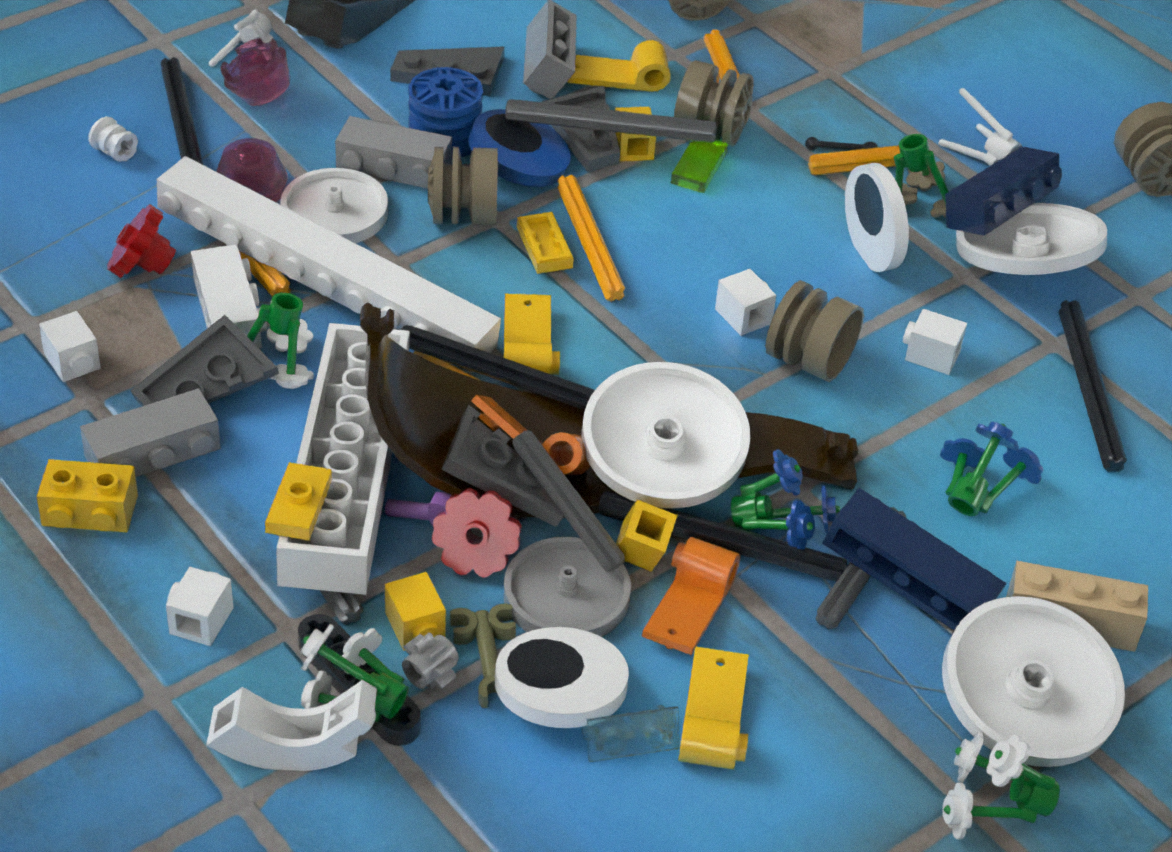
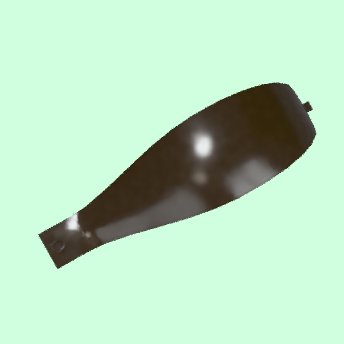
[360,303,858,518]

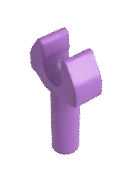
[385,492,452,526]

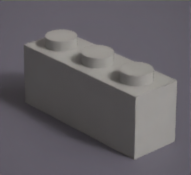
[523,0,577,99]
[335,116,452,188]
[80,388,221,486]

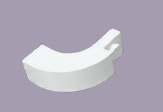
[206,680,377,771]

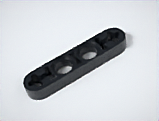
[298,614,421,746]

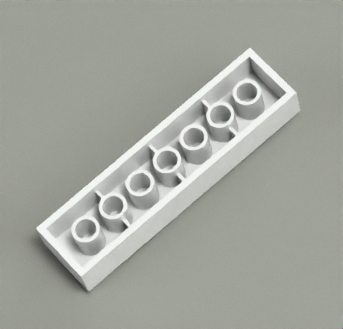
[277,323,410,595]

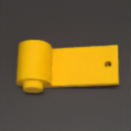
[567,40,671,92]
[504,294,560,375]
[678,646,749,770]

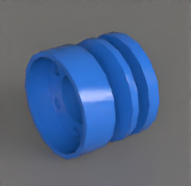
[408,67,483,160]

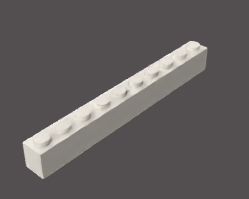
[157,156,501,372]

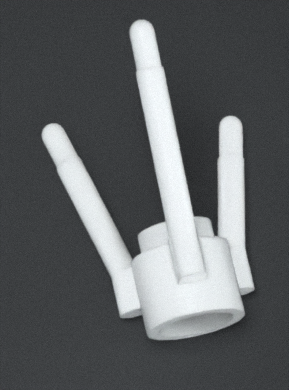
[209,10,274,82]
[938,88,1022,166]

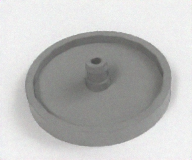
[504,537,631,637]

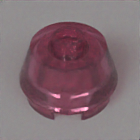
[220,38,291,106]
[216,138,288,202]

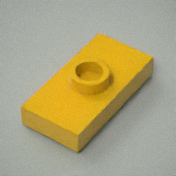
[517,212,574,274]
[265,462,332,540]

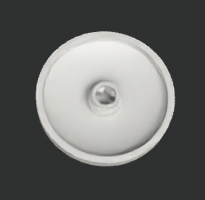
[956,203,1107,275]
[582,362,750,508]
[942,596,1125,767]

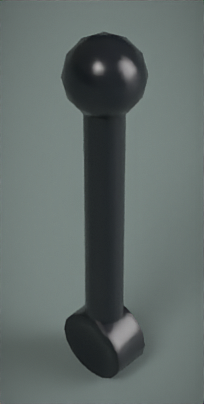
[805,137,878,151]

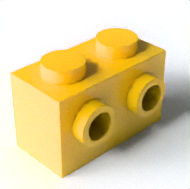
[36,459,138,533]

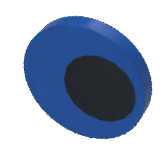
[468,109,571,187]

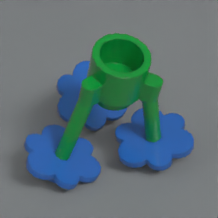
[940,422,1044,516]
[731,449,840,550]

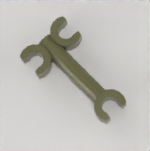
[450,603,516,708]

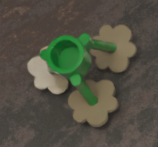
[894,134,949,218]

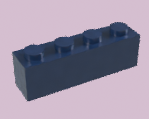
[945,147,1062,236]
[822,488,1006,631]

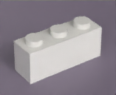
[191,244,267,348]

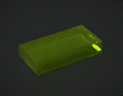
[671,140,728,193]

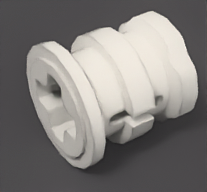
[88,116,138,162]

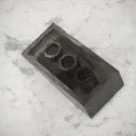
[285,0,415,48]

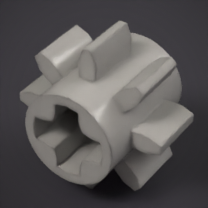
[402,632,459,690]

